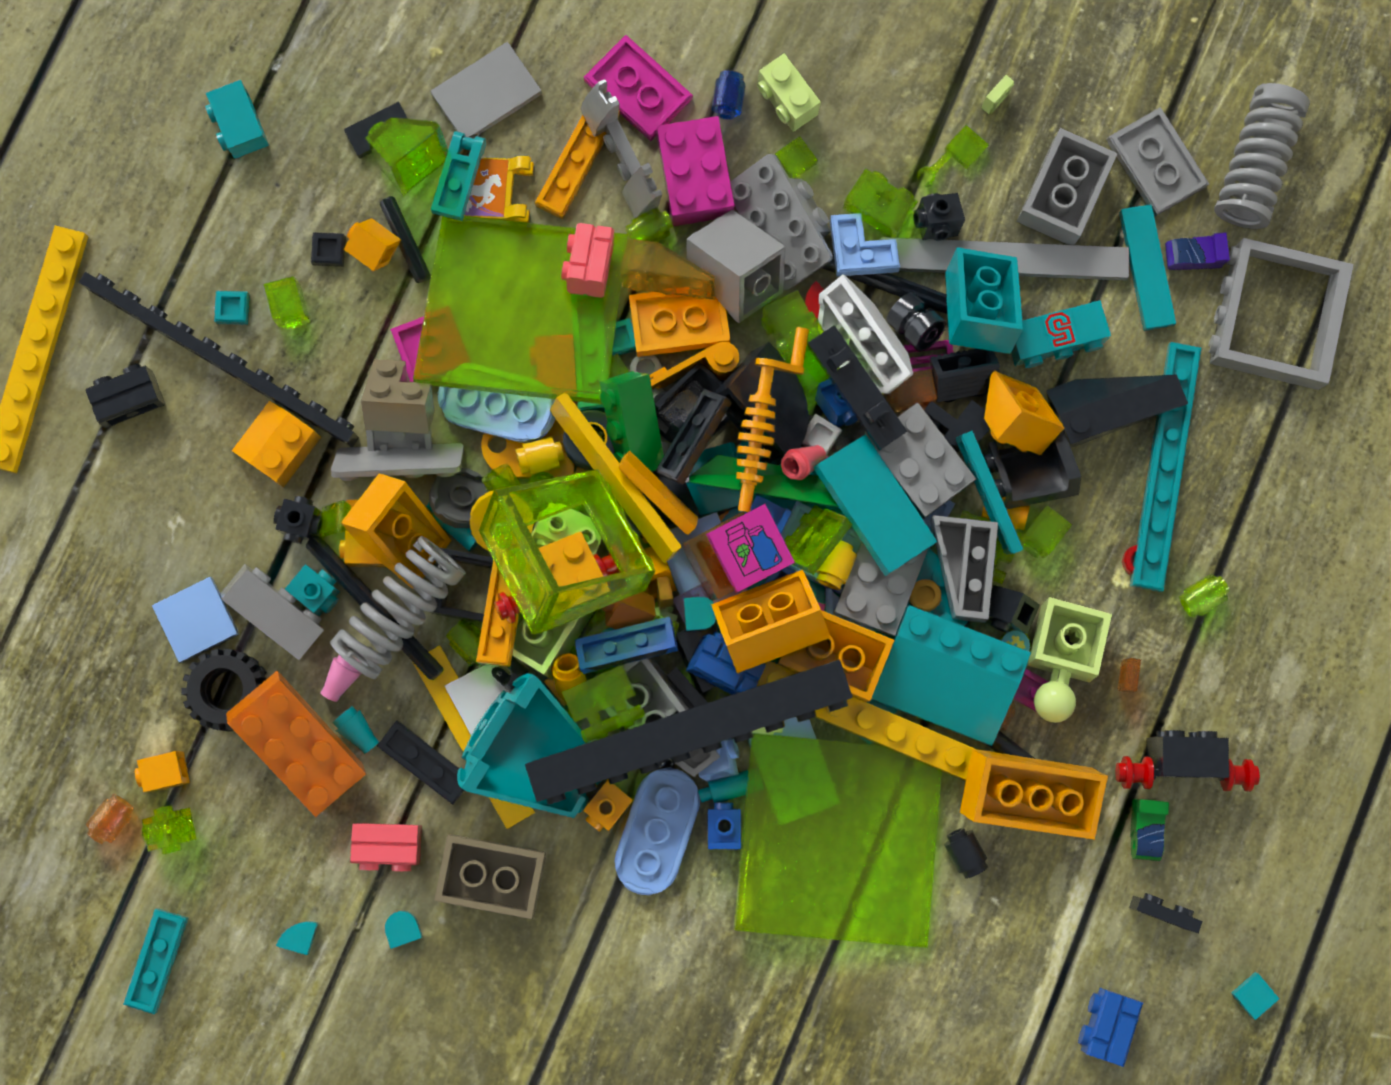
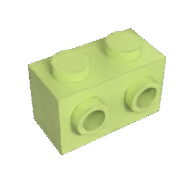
[757,53,821,132]
[529,499,603,554]

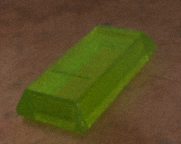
[319,500,351,538]

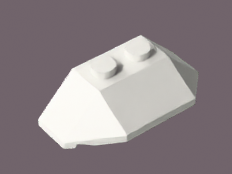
[818,274,913,394]

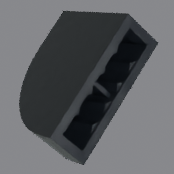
[715,342,809,465]

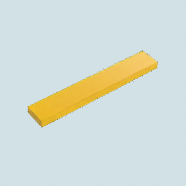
[550,393,681,564]
[412,645,536,829]

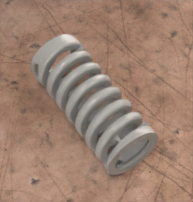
[1214,83,1310,229]
[330,536,466,679]

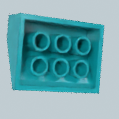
[871,605,1031,746]

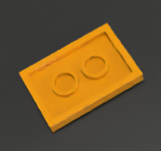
[629,285,731,357]

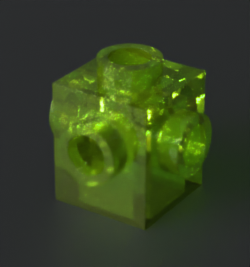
[142,805,197,855]

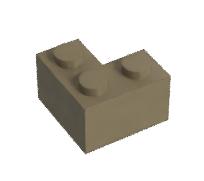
[361,359,435,434]

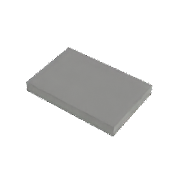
[430,41,542,139]
[1106,107,1209,217]

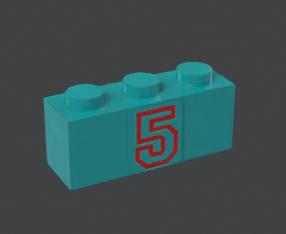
[1011,300,1111,368]

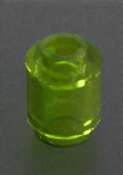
[625,207,673,249]
[1179,574,1230,618]
[446,619,482,666]

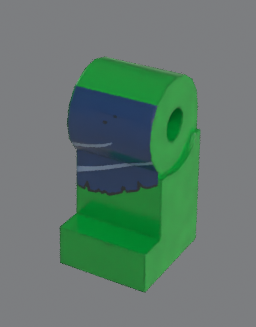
[1130,799,1169,861]

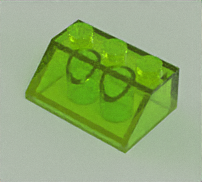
[365,117,448,196]

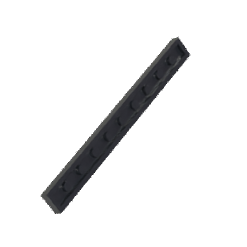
[79,272,359,447]

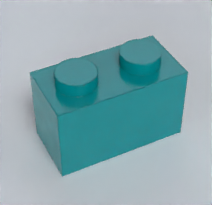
[205,80,269,159]

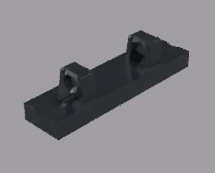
[807,325,907,451]

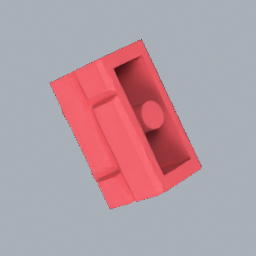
[561,223,614,298]
[350,823,422,871]

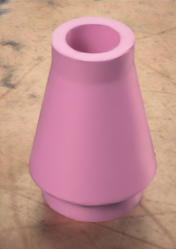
[320,655,362,702]

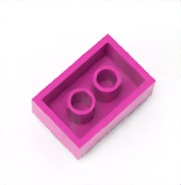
[657,116,734,227]

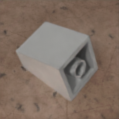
[687,210,785,323]

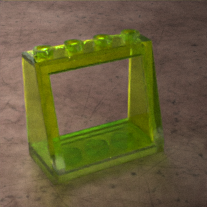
[479,469,656,634]

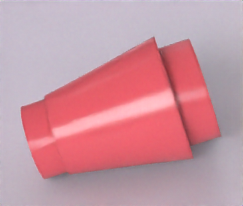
[781,445,826,480]

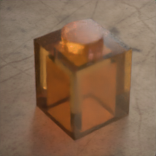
[887,369,937,412]

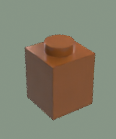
[602,583,656,630]

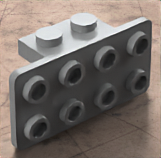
[730,154,833,290]
[331,427,464,481]

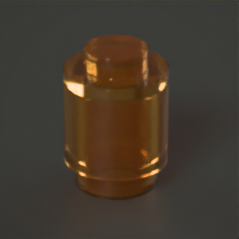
[86,794,134,844]

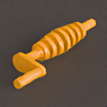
[736,327,809,512]

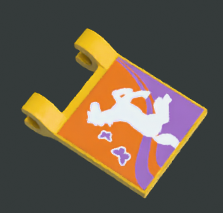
[445,156,534,224]

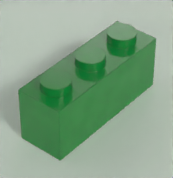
[600,371,664,472]

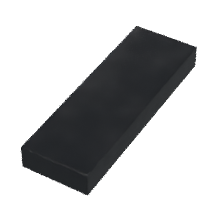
[655,389,732,485]
[377,720,465,805]

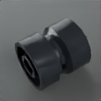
[887,292,946,352]

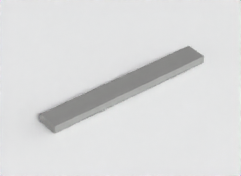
[880,237,1129,281]

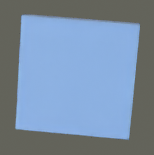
[152,577,239,663]

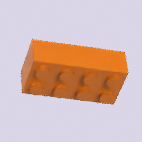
[226,670,366,817]

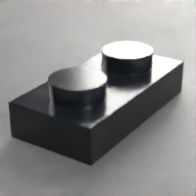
[1129,893,1203,934]

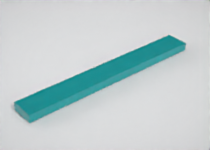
[1130,342,1202,592]

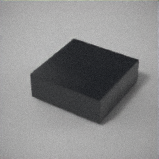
[311,232,346,267]

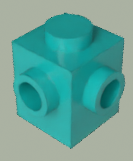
[285,564,340,616]

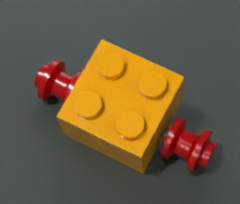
[494,531,631,626]

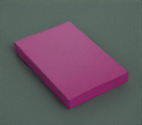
[584,35,693,142]

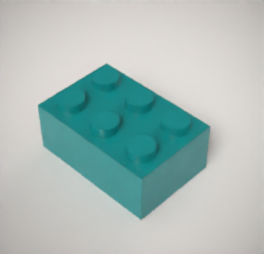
[945,247,1023,354]

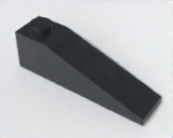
[1045,374,1188,448]

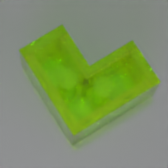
[776,311,840,397]

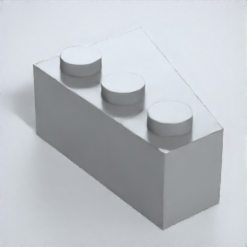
[930,515,998,623]
[220,564,324,660]

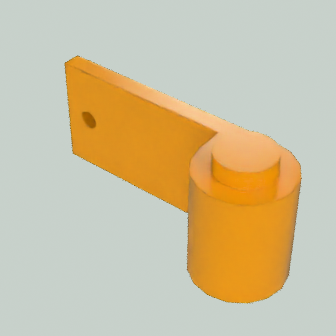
[649,342,739,389]

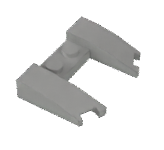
[580,79,662,220]

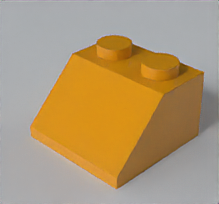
[984,371,1065,455]
[232,400,321,488]

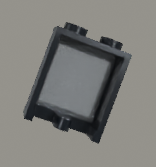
[655,362,732,448]

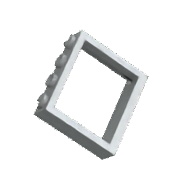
[1208,238,1354,390]

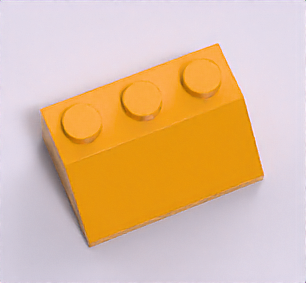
[711,569,830,673]
[777,610,894,702]

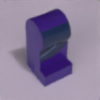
[1165,233,1230,270]

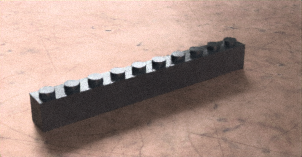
[525,659,853,805]

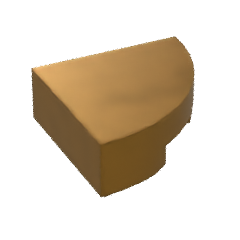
[657,576,673,609]

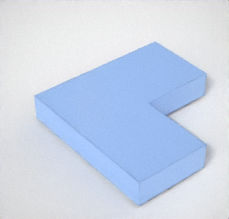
[829,213,900,277]

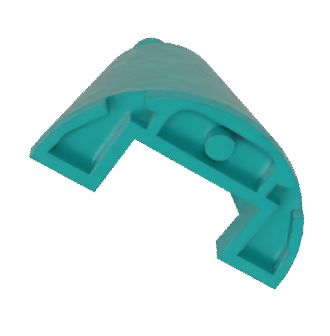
[457,674,601,818]

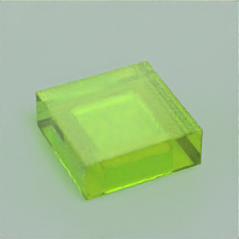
[944,125,989,170]
[775,136,818,179]

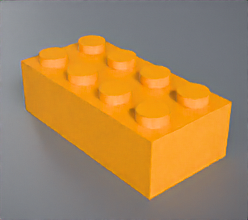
[960,749,1108,840]

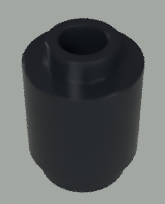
[944,827,988,879]

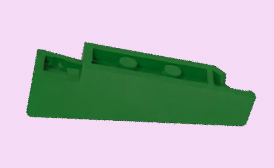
[685,455,839,508]

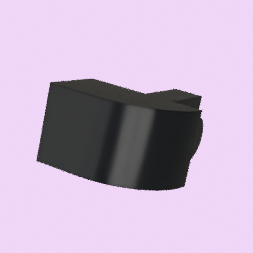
[924,400,990,452]

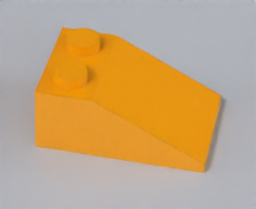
[341,473,452,589]

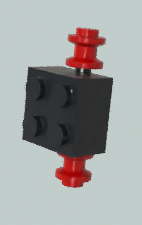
[1115,730,1260,792]

